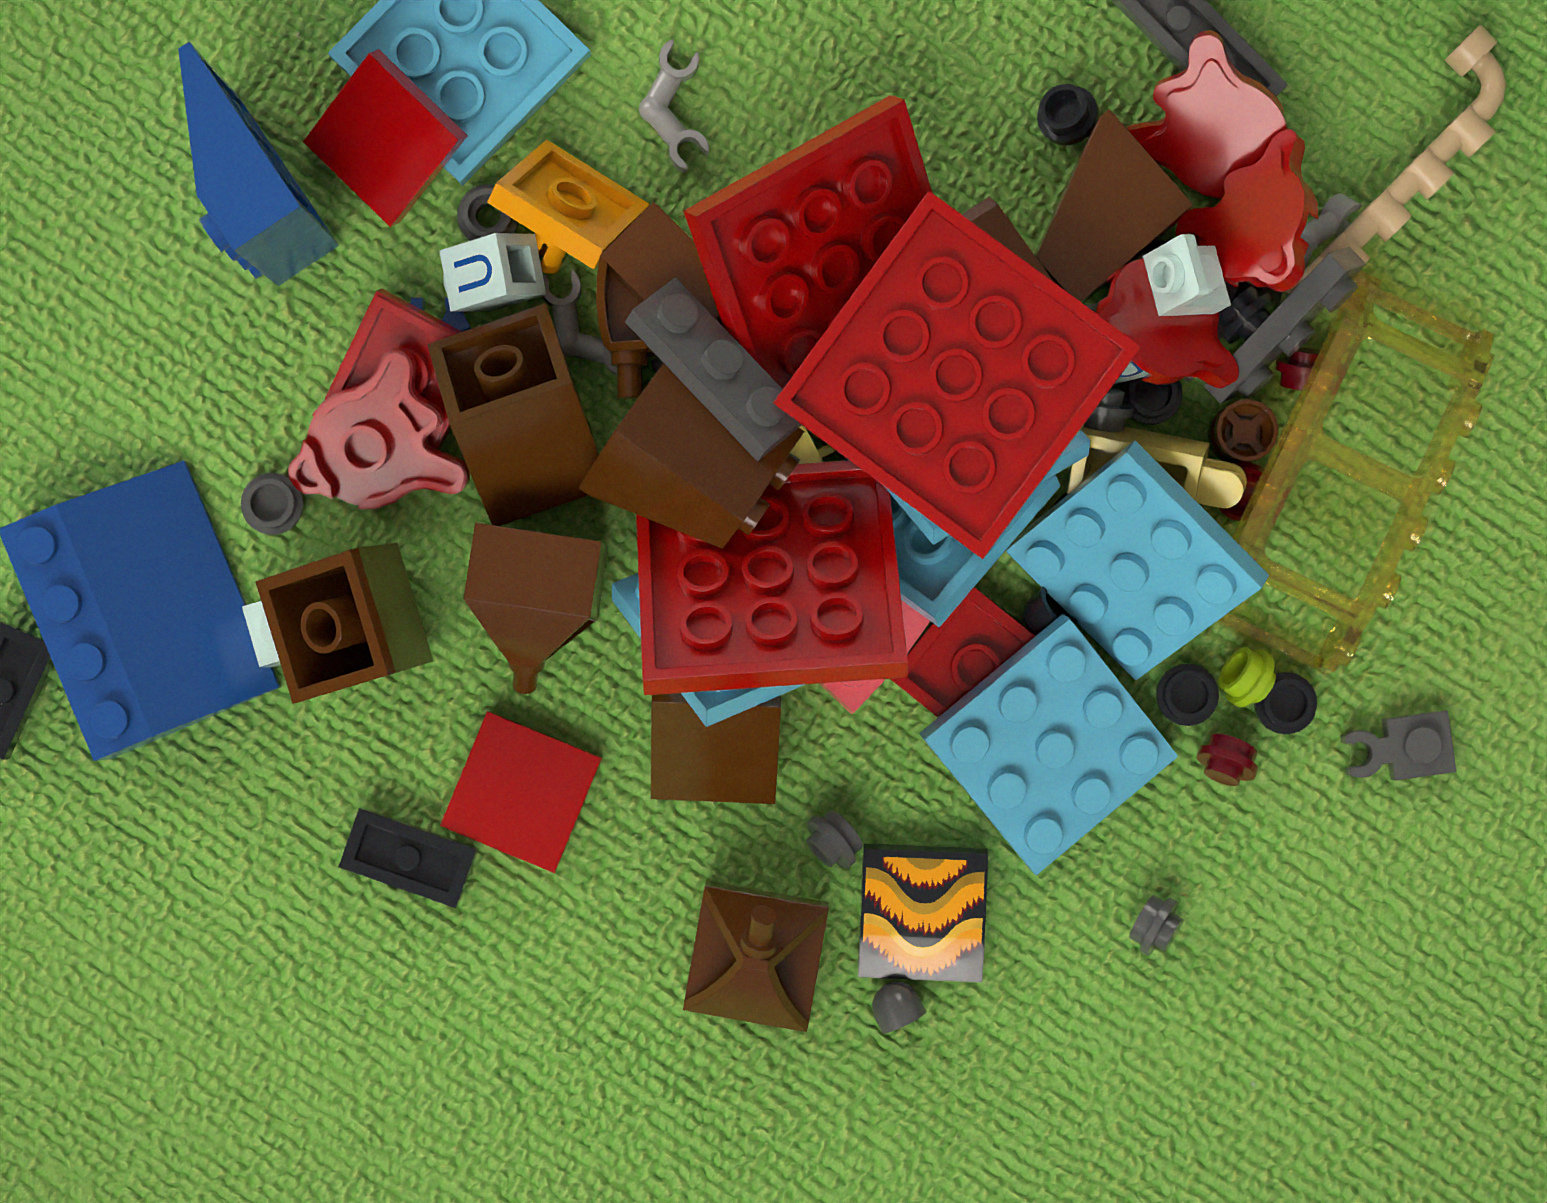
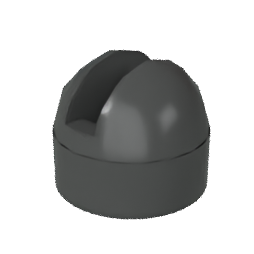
[872,981,926,1034]

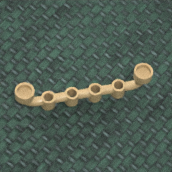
[1246,24,1506,294]

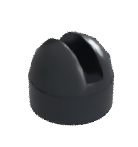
[1023,587,1078,635]

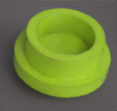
[1218,647,1276,707]

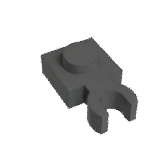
[1340,710,1457,781]

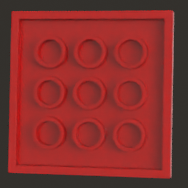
[683,95,932,389]
[773,191,1141,559]
[636,460,908,695]

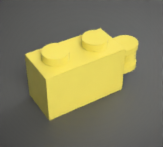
[1067,427,1247,508]

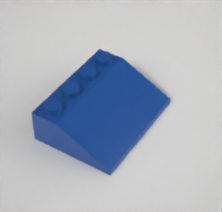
[178,41,339,286]
[0,461,281,761]

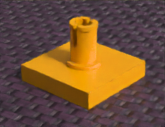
[487,139,650,274]

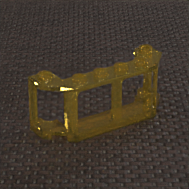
[1216,271,1494,673]

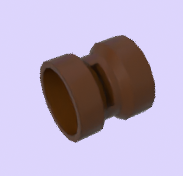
[1207,399,1279,463]

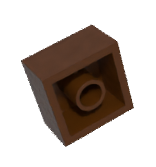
[596,202,724,399]
[463,523,609,694]
[683,881,829,1032]

